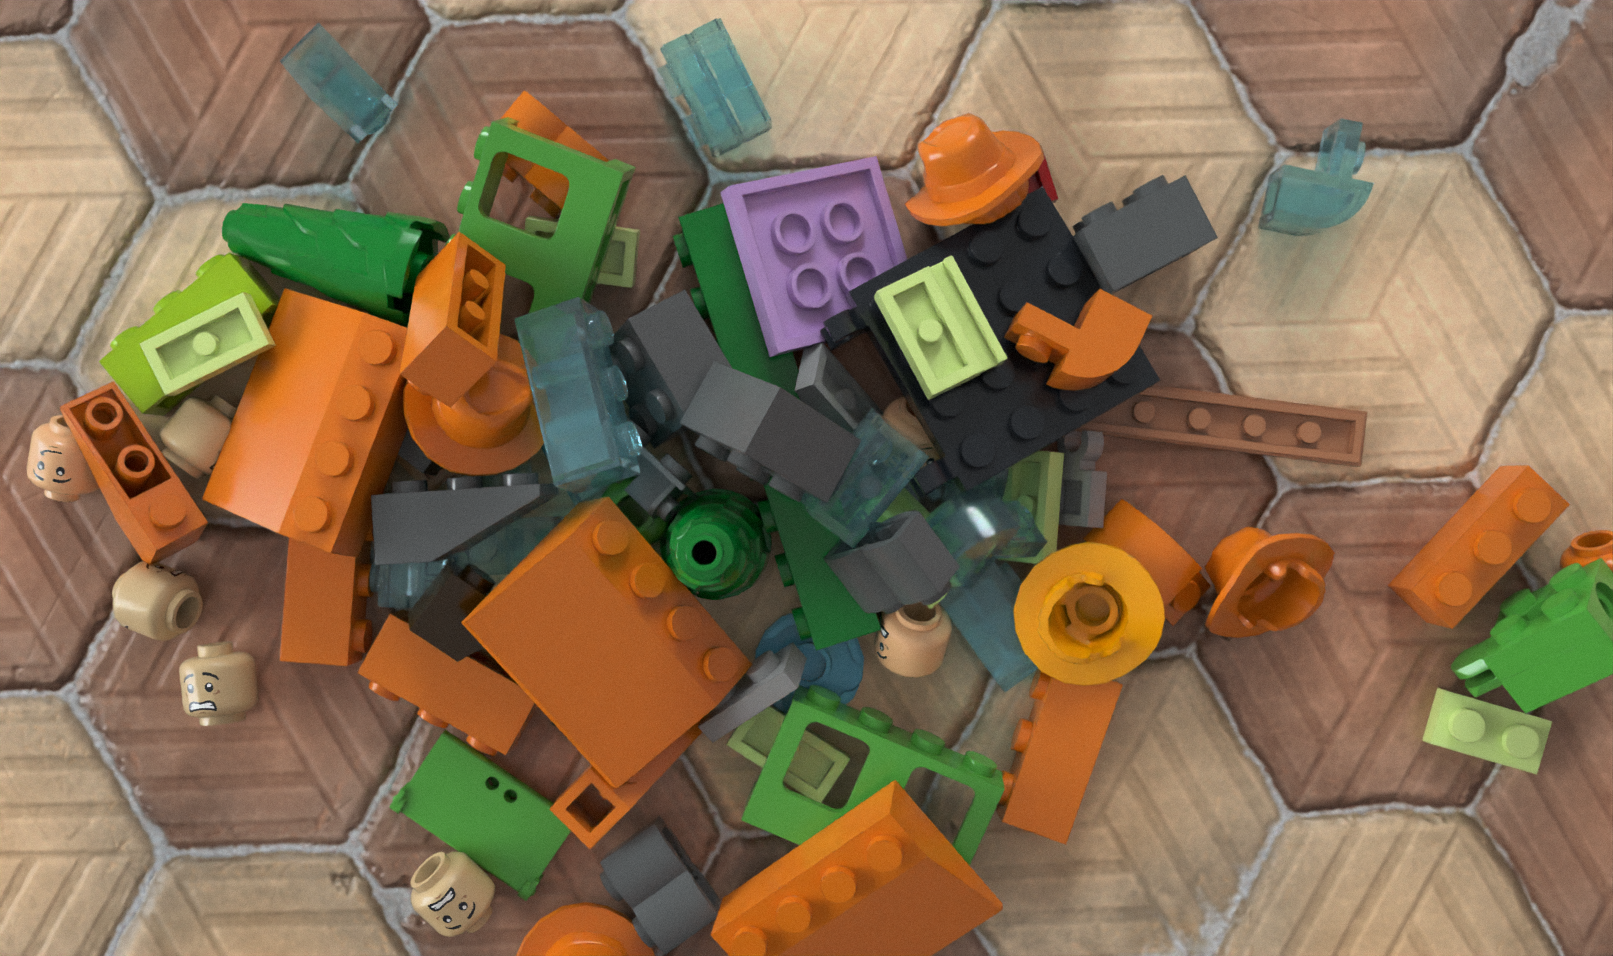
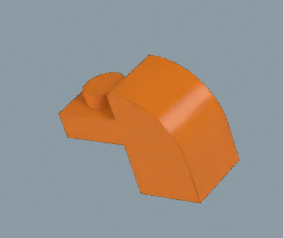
[1004,289,1152,391]
[1083,499,1211,626]

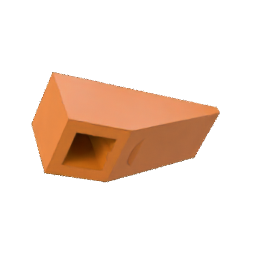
[60,381,208,565]
[549,720,702,849]

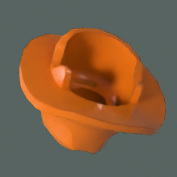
[905,113,1045,226]
[403,334,553,476]
[1204,526,1335,638]
[516,902,655,956]

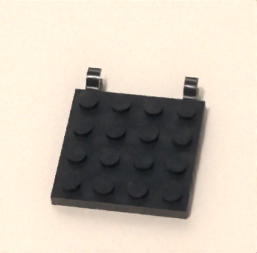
[820,186,1160,499]

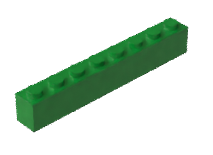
[673,203,881,651]

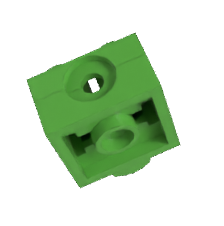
[1451,558,1613,714]

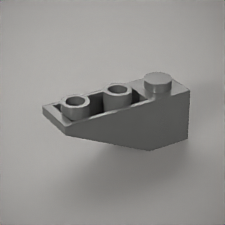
[371,473,559,565]

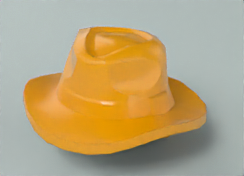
[1013,542,1165,686]

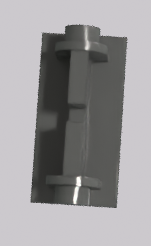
[585,411,699,522]

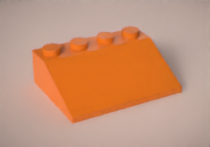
[202,288,408,558]
[461,496,753,788]
[711,780,1003,956]

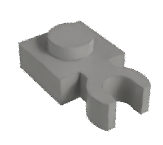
[1057,431,1107,528]

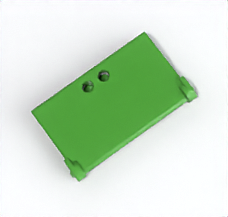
[389,729,571,901]

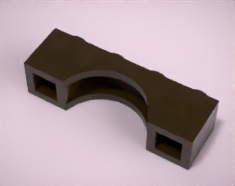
[408,560,557,728]

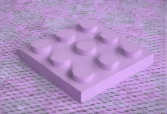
[720,156,907,357]

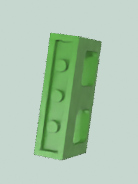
[445,117,636,386]
[741,685,1005,865]

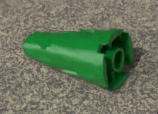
[222,203,450,327]
[660,488,772,600]

